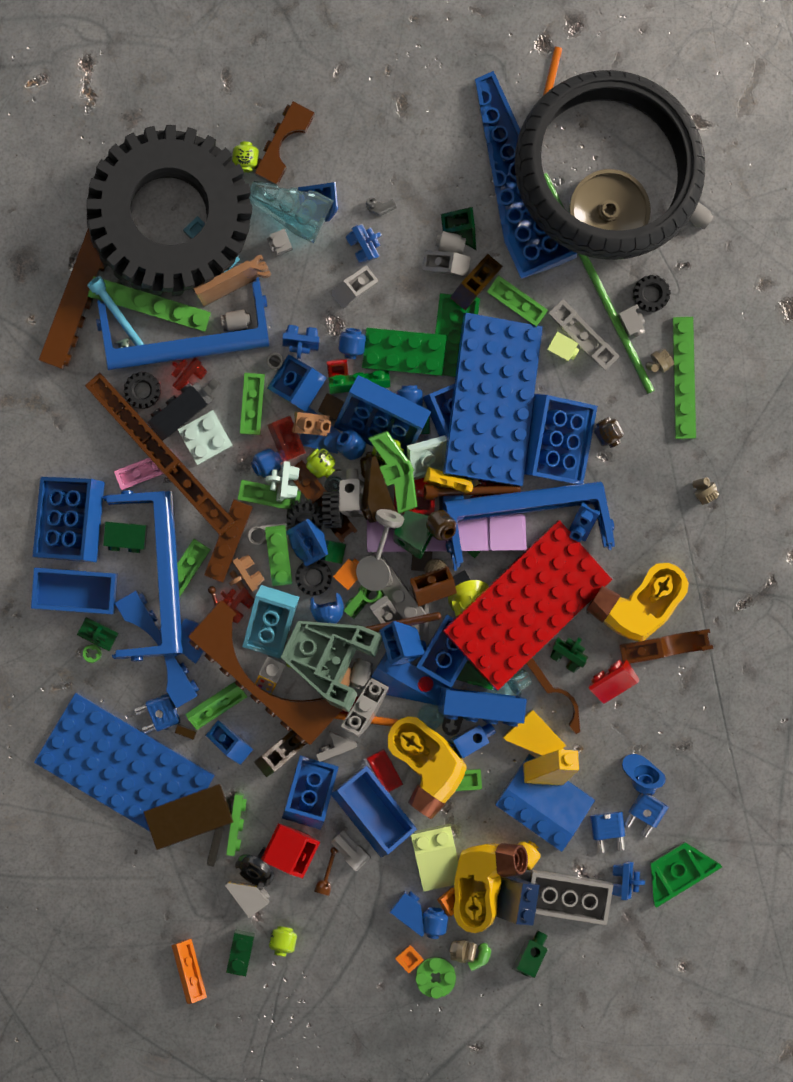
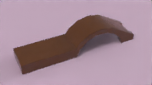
[293,460,357,543]
[620,629,714,664]
[526,658,580,734]

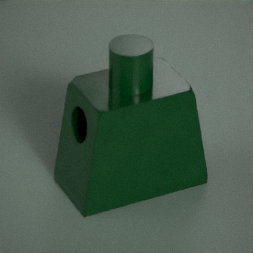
[390,511,433,559]
[512,930,548,978]

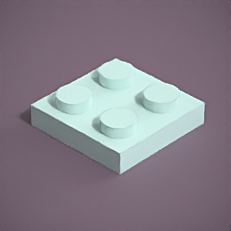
[178,410,233,465]
[407,435,447,480]

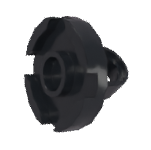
[235,846,274,887]

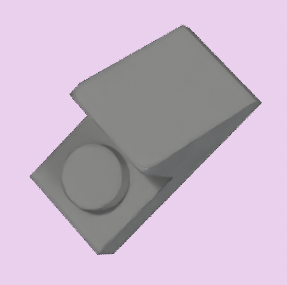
[370,595,403,623]
[316,731,357,762]

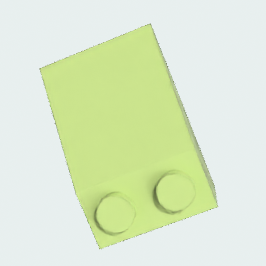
[411,824,458,892]

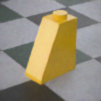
[503,709,566,756]
[523,750,579,785]

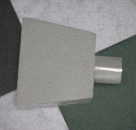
[339,469,364,518]

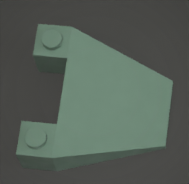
[281,621,383,712]

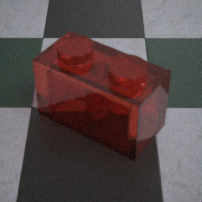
[267,416,306,462]

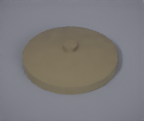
[569,169,651,231]

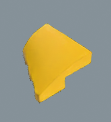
[423,467,473,493]

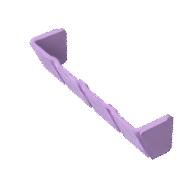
[367,514,527,552]

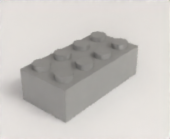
[530,869,613,925]

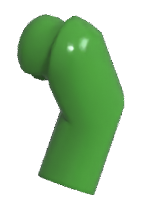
[467,943,491,971]

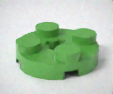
[416,957,456,999]

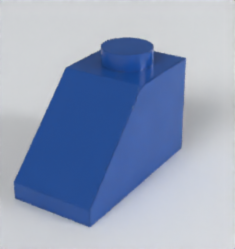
[206,720,253,765]
[390,890,425,937]

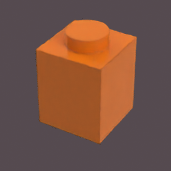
[333,558,359,590]

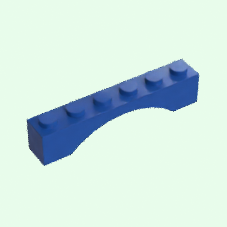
[115,590,200,708]

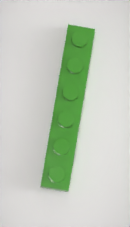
[88,277,211,332]
[672,317,696,439]

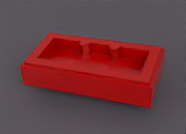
[366,749,403,793]

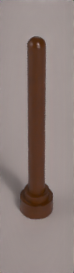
[423,484,521,501]
[366,612,442,633]

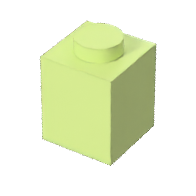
[546,332,579,362]

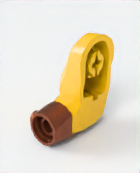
[586,563,689,642]
[388,716,467,819]
[454,843,528,933]

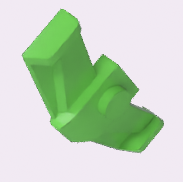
[369,431,417,514]

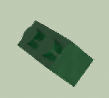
[103,522,148,553]
[226,929,255,977]

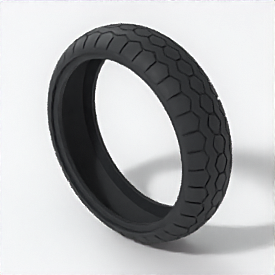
[515,70,705,260]

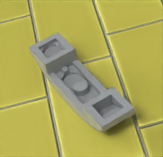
[549,299,620,371]

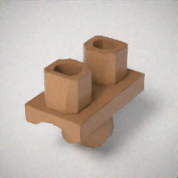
[292,412,331,436]
[229,555,265,592]

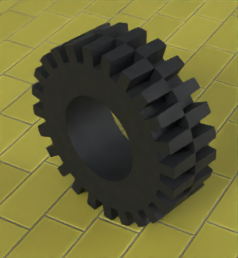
[86,125,252,296]

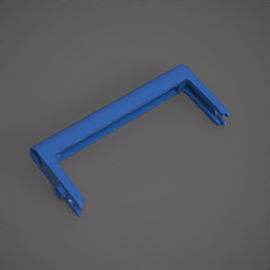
[96,277,269,370]
[442,481,615,571]
[103,490,183,662]

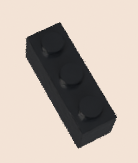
[148,382,213,441]

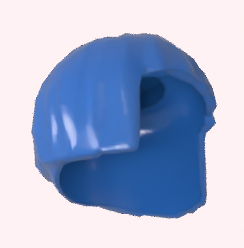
[310,593,344,624]

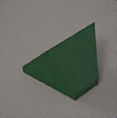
[441,207,477,251]

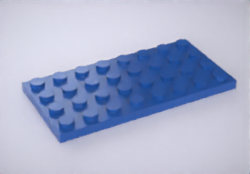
[443,313,543,487]
[34,693,215,831]

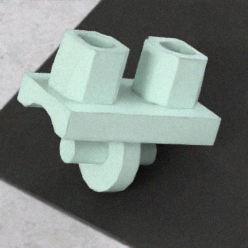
[265,461,300,502]

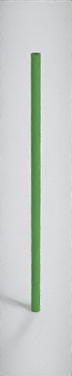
[544,173,655,394]

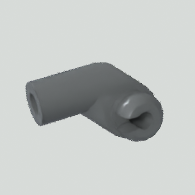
[366,197,397,216]

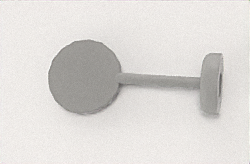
[356,509,404,591]

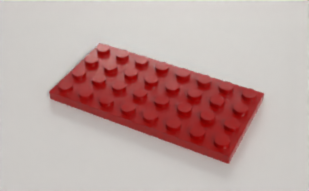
[442,520,612,691]

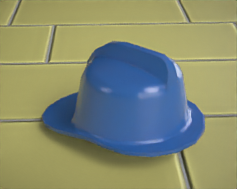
[622,754,666,796]

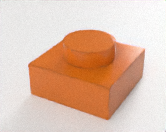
[437,888,455,916]
[395,944,424,973]

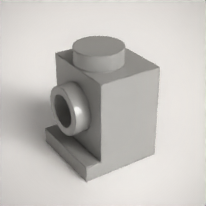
[267,229,293,257]
[618,305,645,338]

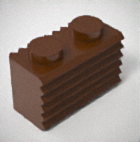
[410,566,457,607]

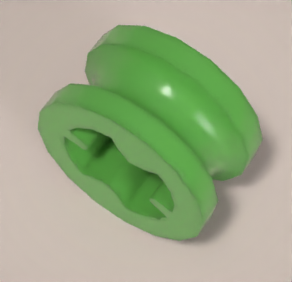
[83,644,102,663]

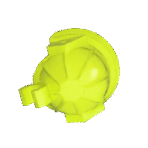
[448,580,489,617]

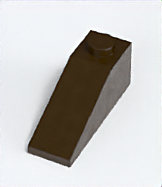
[450,254,503,311]
[362,456,396,523]
[254,730,308,777]

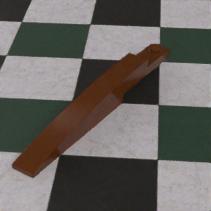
[85,372,236,536]

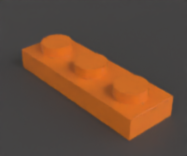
[171,939,207,1004]

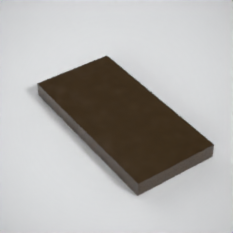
[144,784,234,850]

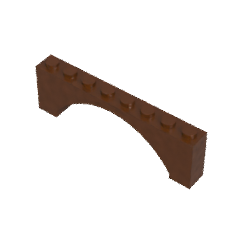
[188,599,342,745]

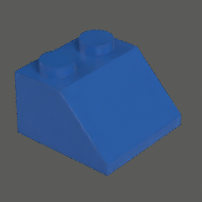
[267,354,327,412]

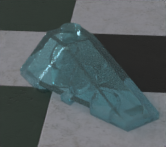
[249,181,334,243]

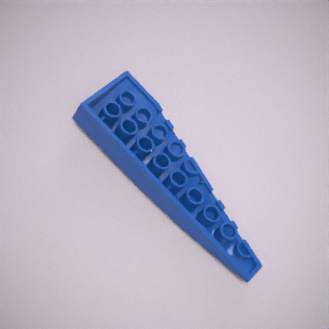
[475,71,577,279]

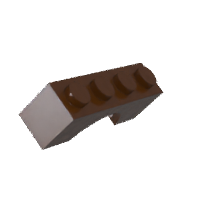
[254,101,315,186]
[204,499,254,582]

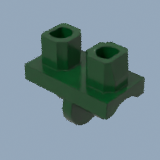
[77,617,119,651]
[550,637,588,673]

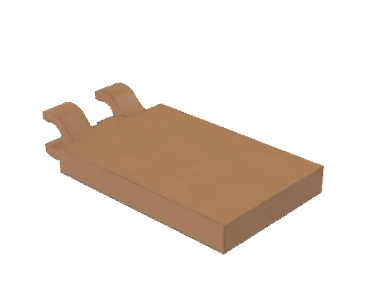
[194,255,271,306]

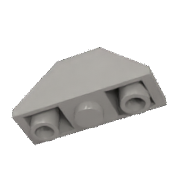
[341,678,389,737]

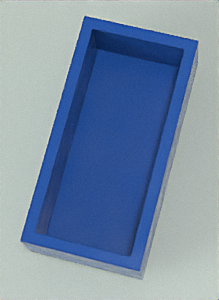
[31,567,118,614]
[438,687,527,727]
[330,766,417,857]

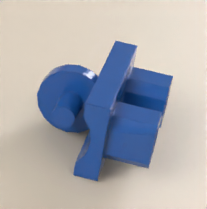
[346,224,382,262]
[282,325,320,359]
[569,503,600,542]
[612,861,645,900]

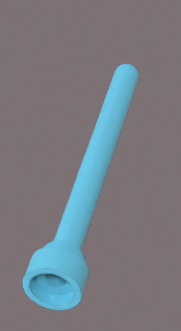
[87,276,144,346]

